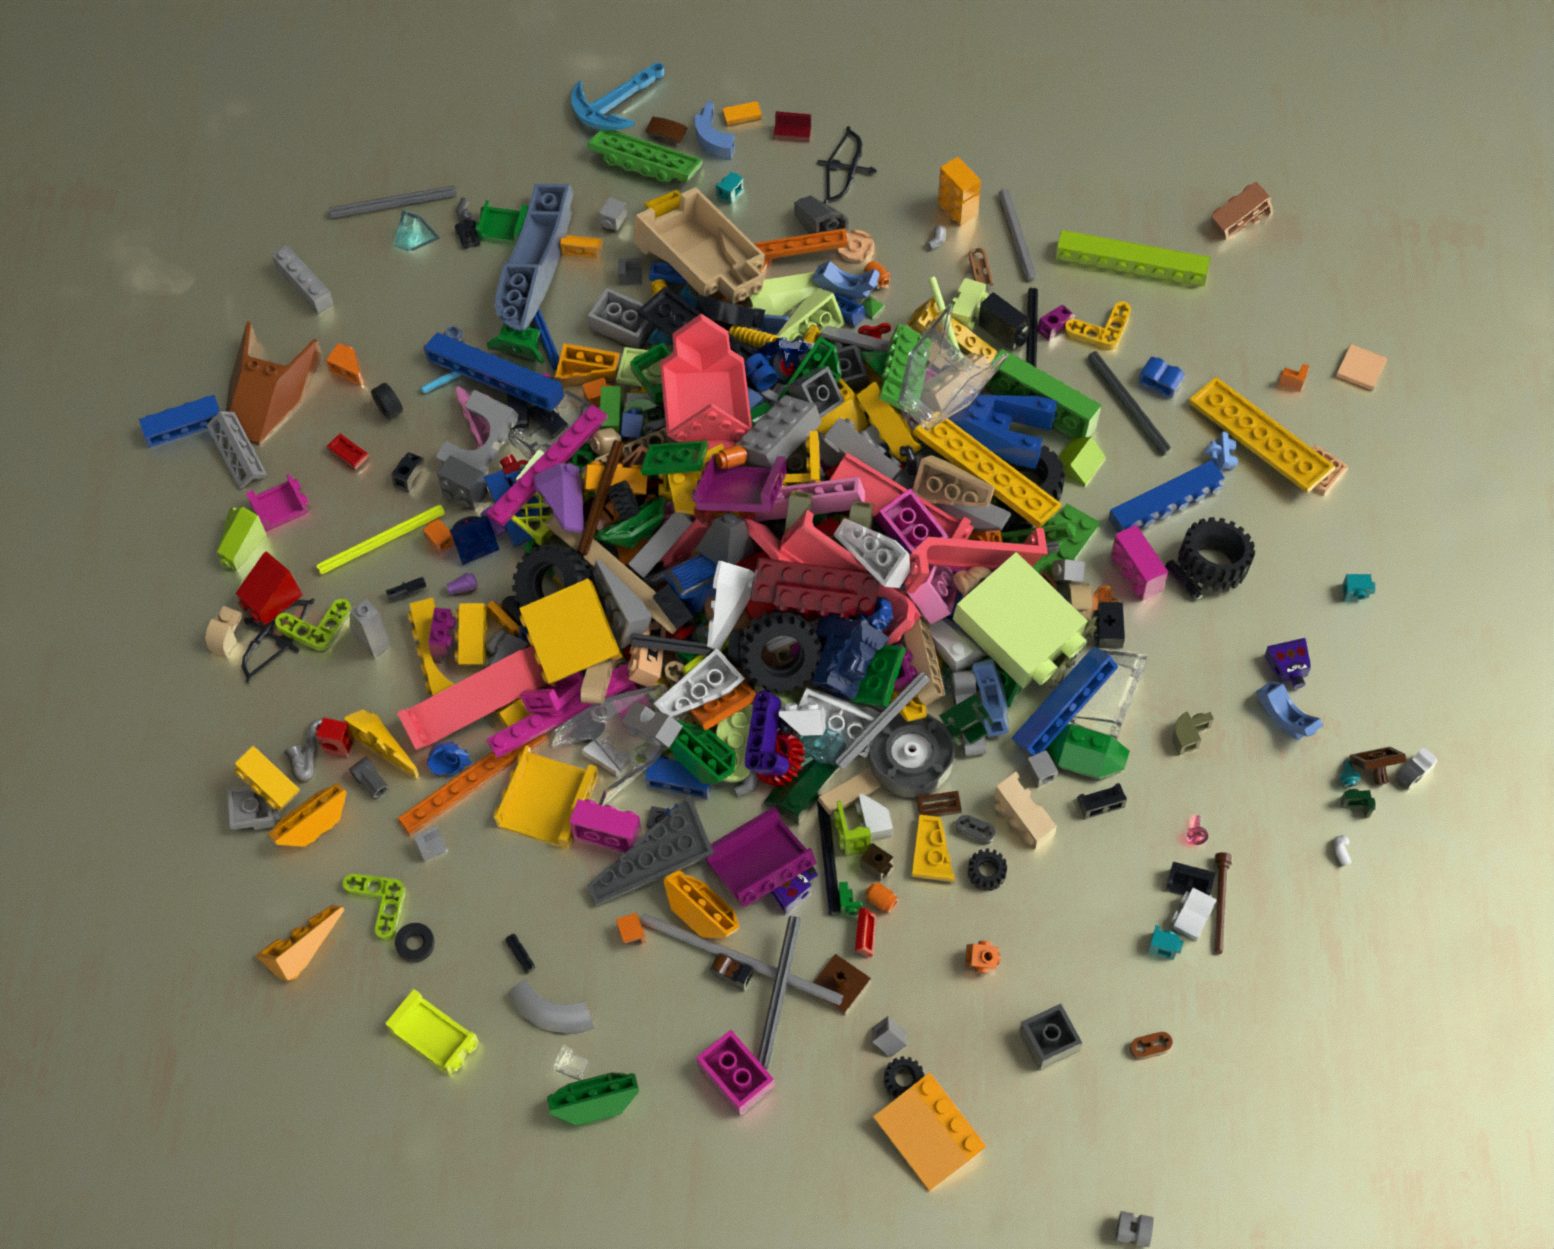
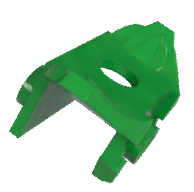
[486,324,544,364]

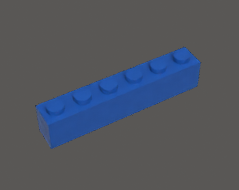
[1108,460,1225,533]
[1011,646,1118,756]

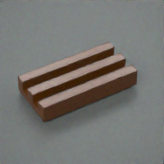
[916,791,962,816]

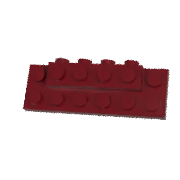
[750,558,880,618]

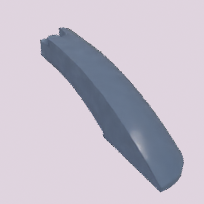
[495,184,573,331]

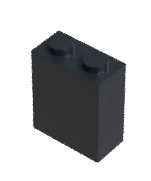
[978,292,1028,351]

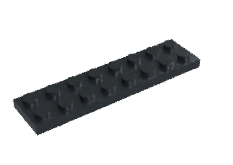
[638,287,759,393]

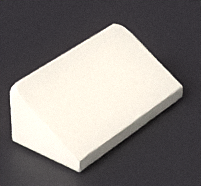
[582,739,629,777]

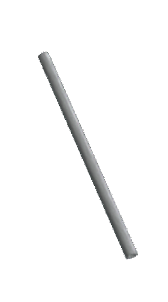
[641,914,844,1006]

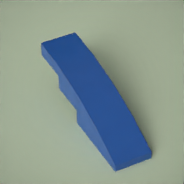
[484,470,532,547]

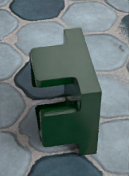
[939,693,994,746]

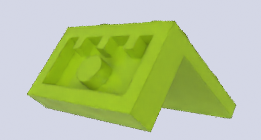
[833,801,871,856]

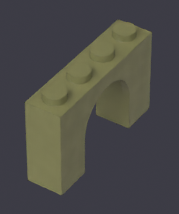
[785,490,874,552]

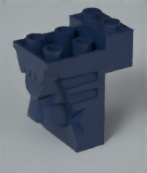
[812,612,890,699]

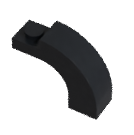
[695,294,766,329]

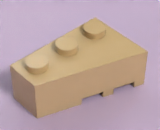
[994,772,1057,849]

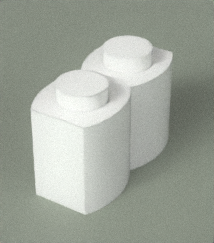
[1171,888,1217,941]

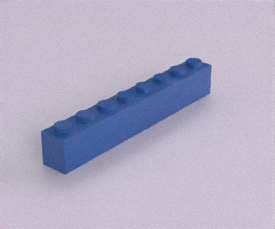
[424,332,564,412]

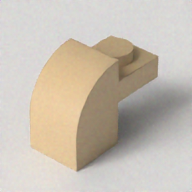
[1068,583,1092,621]
[205,606,243,657]

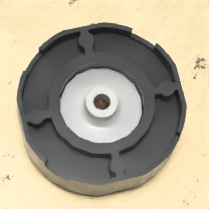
[869,713,955,798]

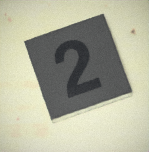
[646,806,666,829]

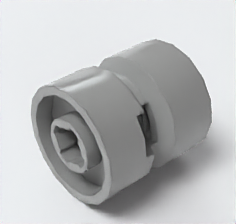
[1116,1211,1154,1247]

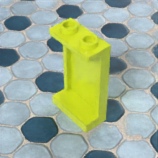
[385,989,478,1075]

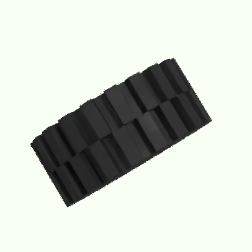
[1178,517,1255,592]

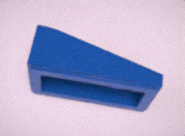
[834,293,866,327]

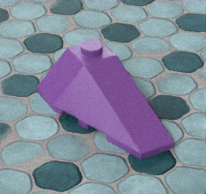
[533,463,584,533]

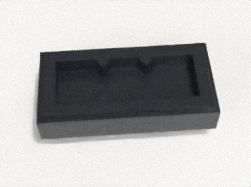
[528,405,568,438]

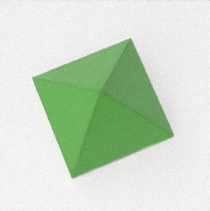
[861,295,884,319]

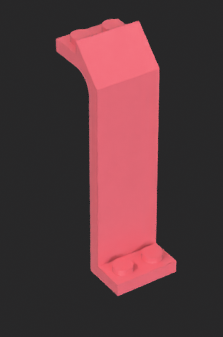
[829,453,974,540]
[779,510,921,645]
[903,528,1048,593]
[397,645,549,750]

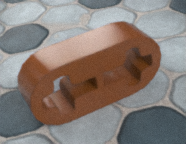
[1130,1032,1173,1060]

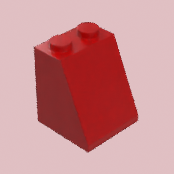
[235,551,303,626]

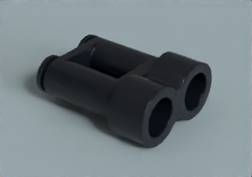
[454,220,480,249]

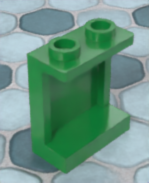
[475,200,529,245]

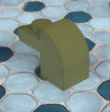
[1172,711,1214,755]

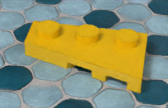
[912,814,955,882]

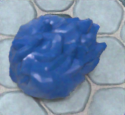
[860,597,893,631]
[427,741,472,775]

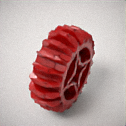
[756,730,806,787]

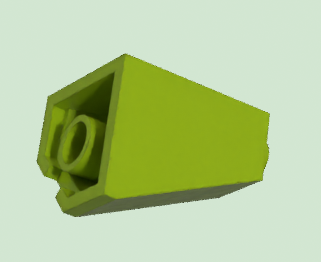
[217,506,267,571]

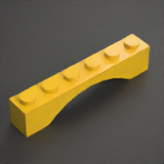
[407,597,455,696]

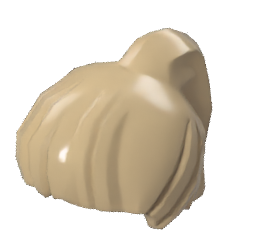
[953,566,992,598]

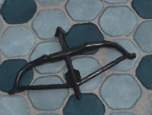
[817,126,877,204]
[241,598,315,684]

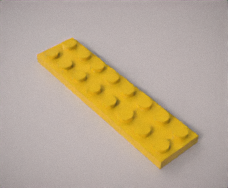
[1189,377,1335,493]
[912,411,1062,528]

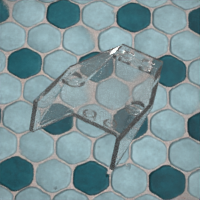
[897,303,1009,431]
[548,683,690,806]

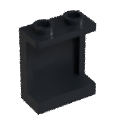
[653,584,702,629]

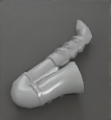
[284,718,323,782]

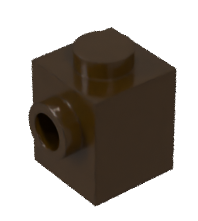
[860,843,894,881]

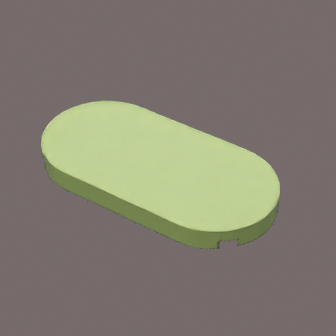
[716,703,753,782]

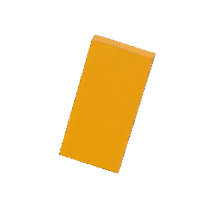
[722,101,762,126]

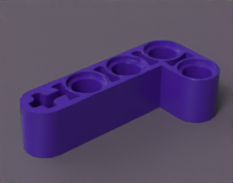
[744,690,789,776]

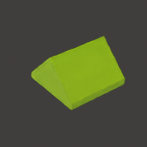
[1057,437,1106,486]

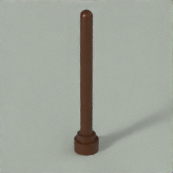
[1215,852,1232,954]

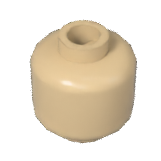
[590,428,621,456]

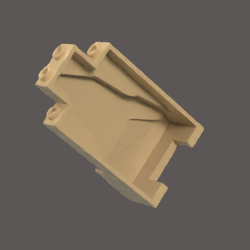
[633,187,765,303]

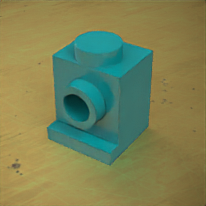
[715,172,744,204]
[1342,574,1375,602]
[1148,925,1184,960]

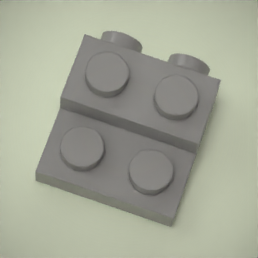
[227,785,280,830]

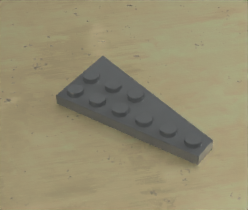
[588,794,715,906]

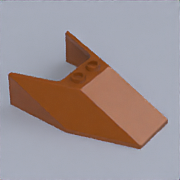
[226,321,323,445]

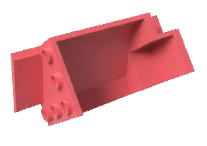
[660,314,752,451]

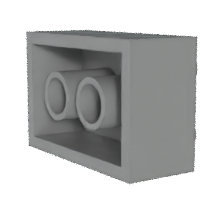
[588,288,655,349]

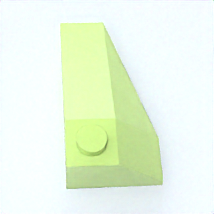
[745,272,821,316]
[776,288,845,350]

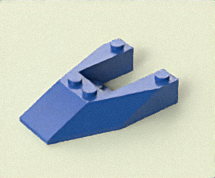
[930,395,1058,469]

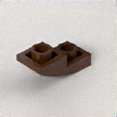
[645,116,688,143]

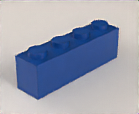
[139,395,220,448]

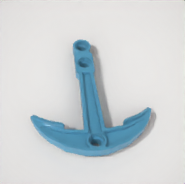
[571,63,665,130]

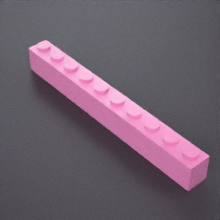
[663,477,865,523]

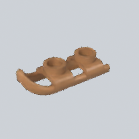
[969,248,994,286]

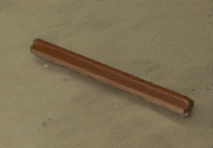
[577,440,624,556]

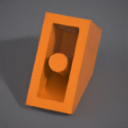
[326,343,363,385]

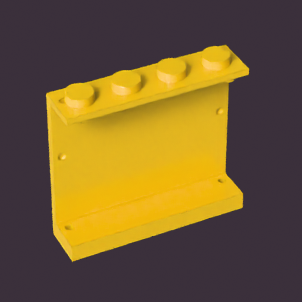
[519,579,622,687]
[493,745,599,849]

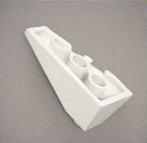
[834,519,910,588]

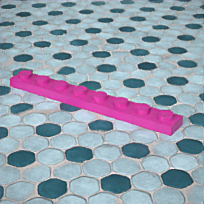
[487,404,608,527]
[486,661,636,759]

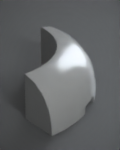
[509,979,595,1034]

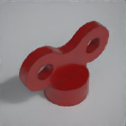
[858,323,891,339]
[500,454,528,474]

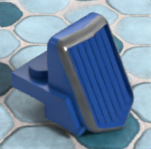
[664,553,717,613]

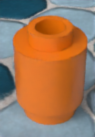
[864,261,891,288]
[715,445,747,470]
[865,882,899,913]

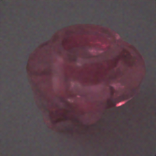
[1187,815,1208,845]

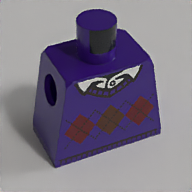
[1264,638,1311,689]
[770,866,818,915]

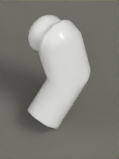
[1333,835,1352,866]

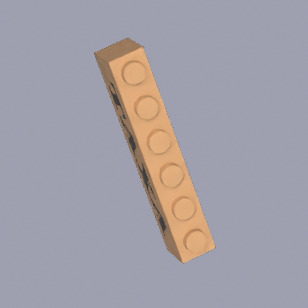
[628,582,669,688]

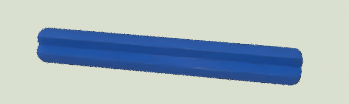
[532,309,560,371]

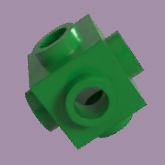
[570,443,600,473]

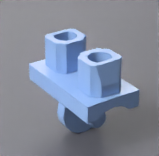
[1205,432,1238,472]

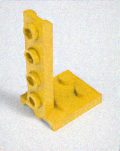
[907,296,997,365]
[781,431,821,487]

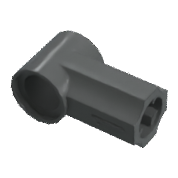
[349,756,389,799]

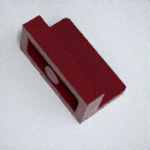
[773,111,812,143]

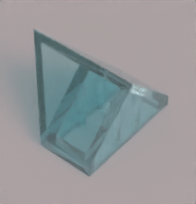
[394,210,440,252]

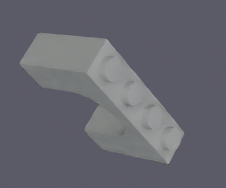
[436,390,519,476]

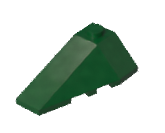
[764,749,840,825]

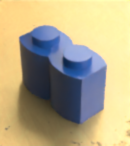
[1138,356,1185,398]

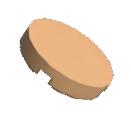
[837,230,875,264]

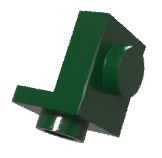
[1340,789,1376,818]

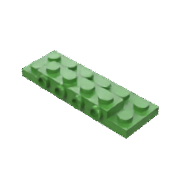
[587,130,703,183]
[878,323,933,416]
[1032,503,1101,585]

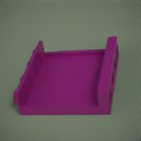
[692,454,786,512]
[705,807,817,908]

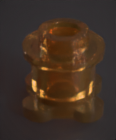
[1094,585,1118,602]

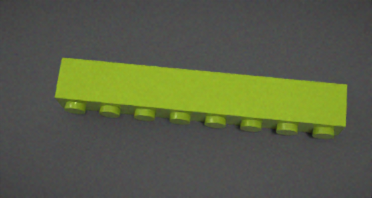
[1056,230,1211,286]

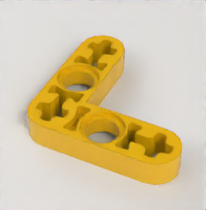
[1064,301,1131,350]

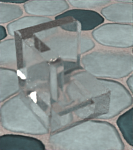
[554,1045,589,1081]

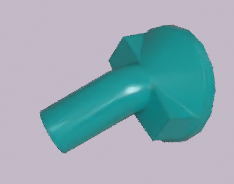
[1339,760,1361,787]

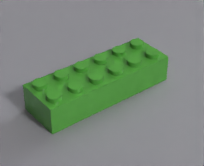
[985,349,1102,438]

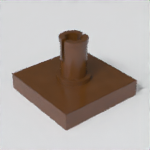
[1350,746,1406,785]
[813,954,871,1015]

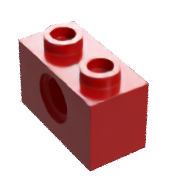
[315,717,354,759]

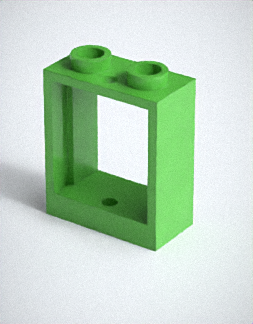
[599,386,625,442]

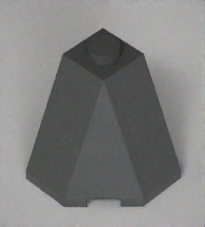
[794,195,849,234]
[696,512,755,565]

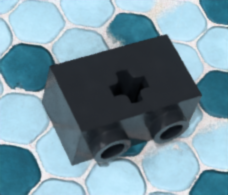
[1093,602,1125,648]

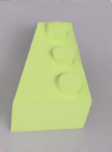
[947,278,988,332]

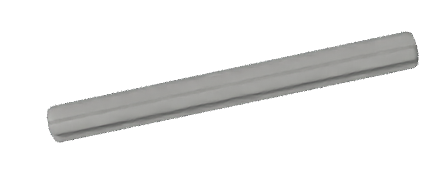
[999,188,1037,281]
[835,672,930,769]

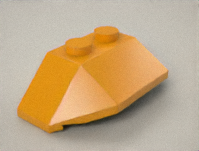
[267,782,347,847]
[663,870,740,938]

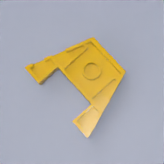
[667,444,740,518]

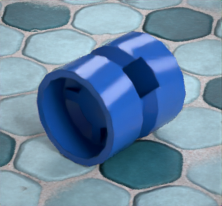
[744,354,779,391]

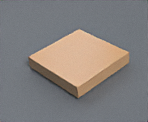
[1336,344,1387,391]

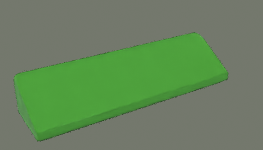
[1001,523,1076,544]

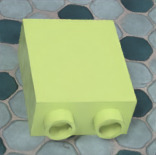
[953,552,1088,688]

